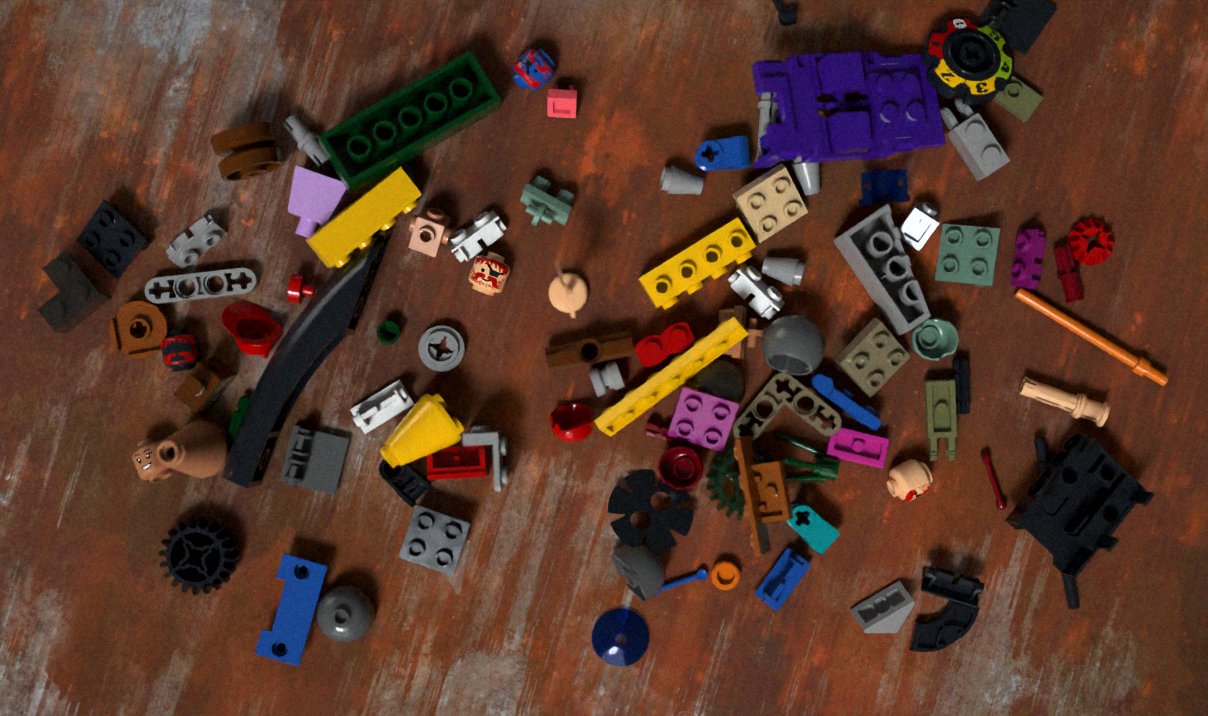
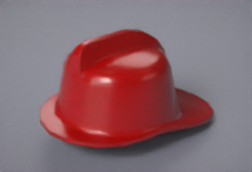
[221,302,283,359]

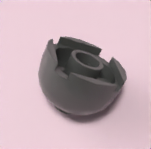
[610,543,666,601]
[317,584,376,642]

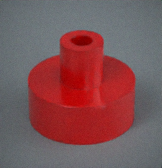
[288,274,316,304]

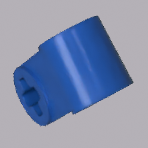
[694,136,752,171]

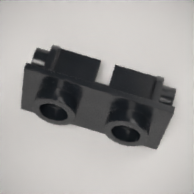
[921,565,985,608]

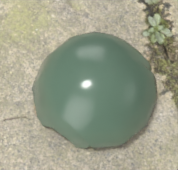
[910,317,960,361]

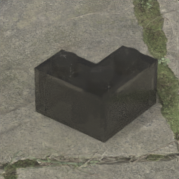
[37,250,112,333]

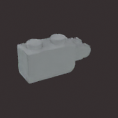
[940,98,1010,181]

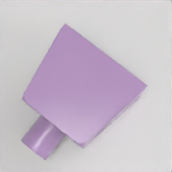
[288,165,350,238]

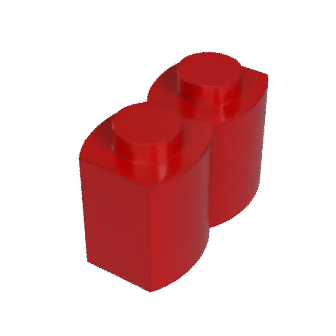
[634,322,696,367]

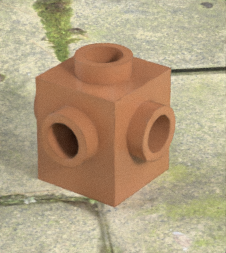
[408,208,453,257]

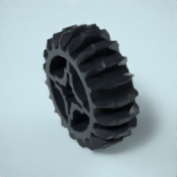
[159,516,239,595]

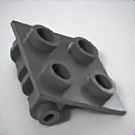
[279,425,350,495]

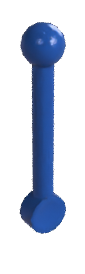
[654,569,708,596]

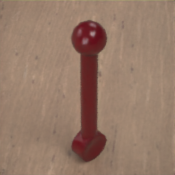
[981,452,1007,510]

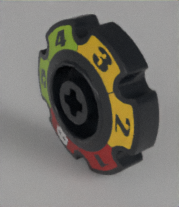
[920,16,1015,105]

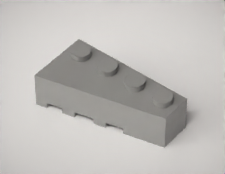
[833,204,931,336]

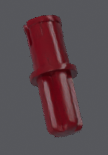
[1053,245,1085,303]

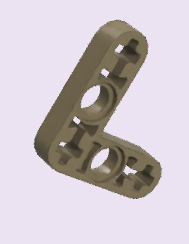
[733,373,842,443]

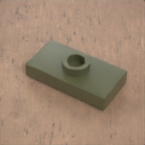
[993,76,1043,123]

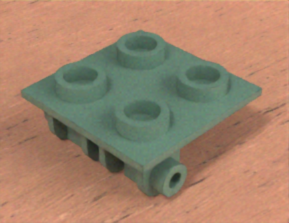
[935,224,1001,287]

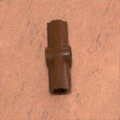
[545,330,635,373]

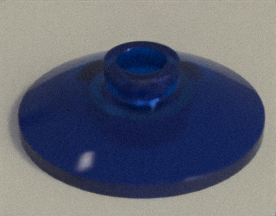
[592,608,649,666]

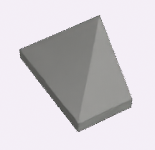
[850,580,915,633]

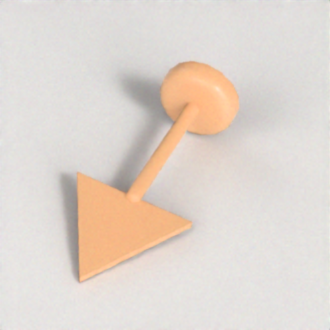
[548,260,588,318]

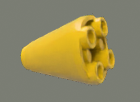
[380,393,464,468]

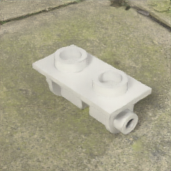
[448,210,507,263]
[728,263,785,320]
[350,380,414,434]

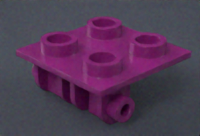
[667,386,739,452]

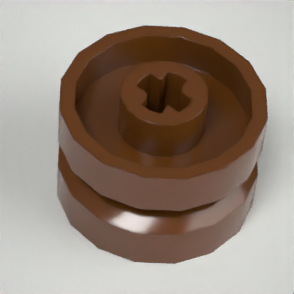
[210,122,285,181]

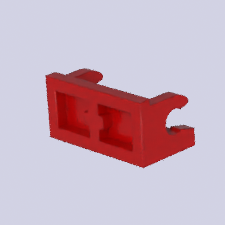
[427,445,488,481]

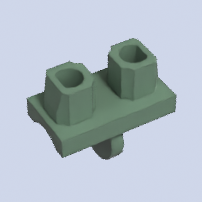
[520,176,574,227]

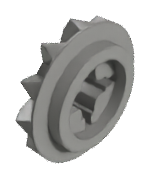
[418,326,465,372]

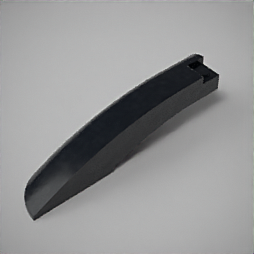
[221,227,394,488]

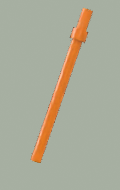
[1014,287,1169,386]

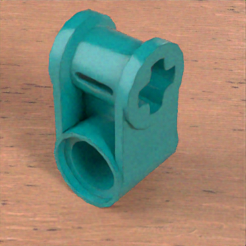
[786,503,841,556]

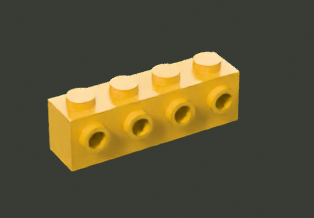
[305,167,422,268]
[638,217,756,310]

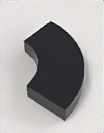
[909,600,980,652]

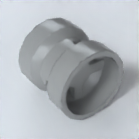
[588,361,625,397]

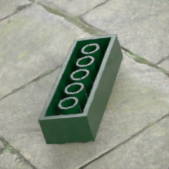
[318,50,501,194]

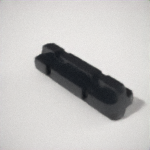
[952,358,970,414]

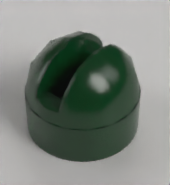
[376,321,400,346]

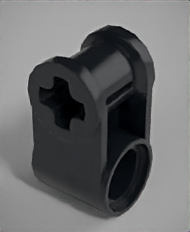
[379,459,434,507]

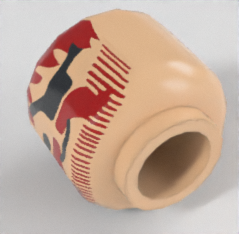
[468,252,510,296]
[887,459,933,502]

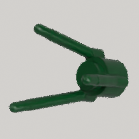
[775,431,839,483]

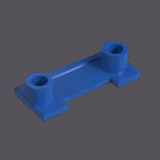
[255,553,328,666]

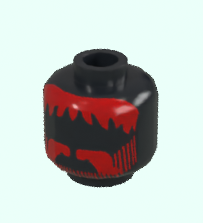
[161,329,202,372]

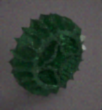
[706,443,774,521]

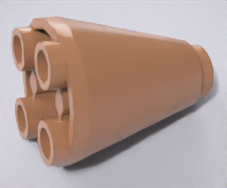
[156,420,229,478]

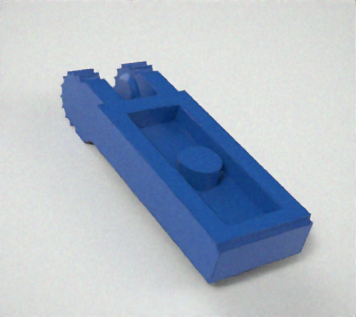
[809,374,882,430]

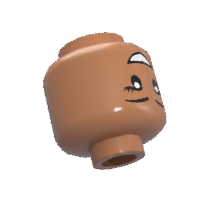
[132,438,173,483]

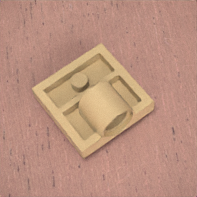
[732,163,808,243]

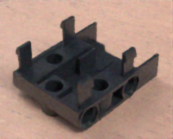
[1005,433,1155,578]

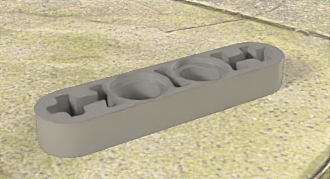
[144,268,259,304]

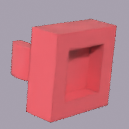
[547,84,577,118]

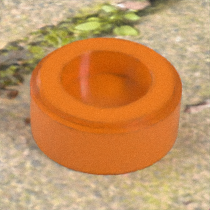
[710,560,740,590]

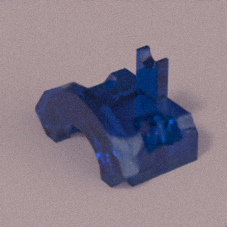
[859,169,910,205]

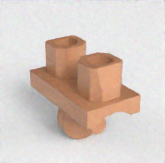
[719,305,765,359]

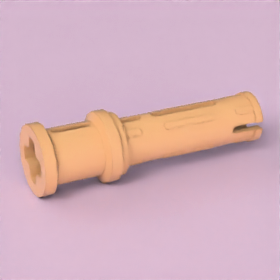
[1018,377,1110,427]

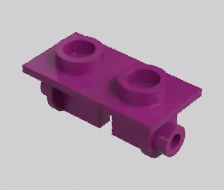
[1010,229,1047,290]

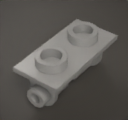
[165,214,228,270]

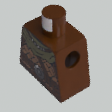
[174,357,238,418]

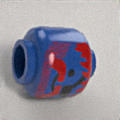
[512,48,555,92]

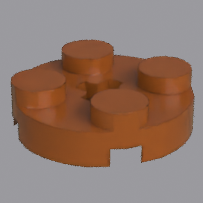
[109,301,170,359]

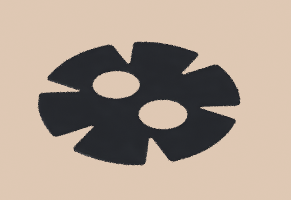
[608,470,694,552]

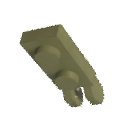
[924,379,957,461]

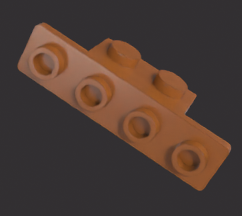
[733,435,793,556]

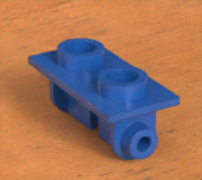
[754,547,811,611]

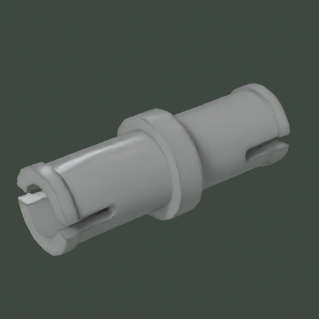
[282,114,330,169]

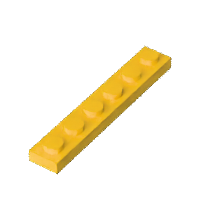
[594,317,749,437]

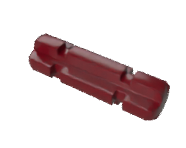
[644,421,699,450]

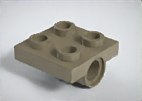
[834,318,910,398]

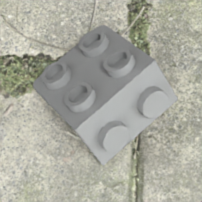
[463,425,509,492]

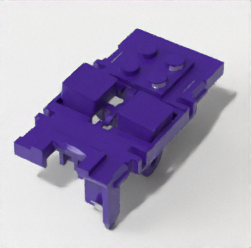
[752,51,946,169]

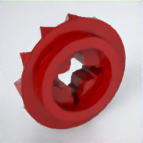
[1068,219,1116,265]

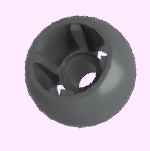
[762,314,826,375]

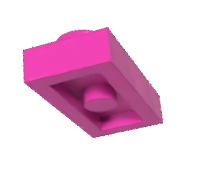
[825,426,889,469]

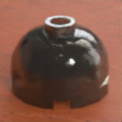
[688,359,746,406]

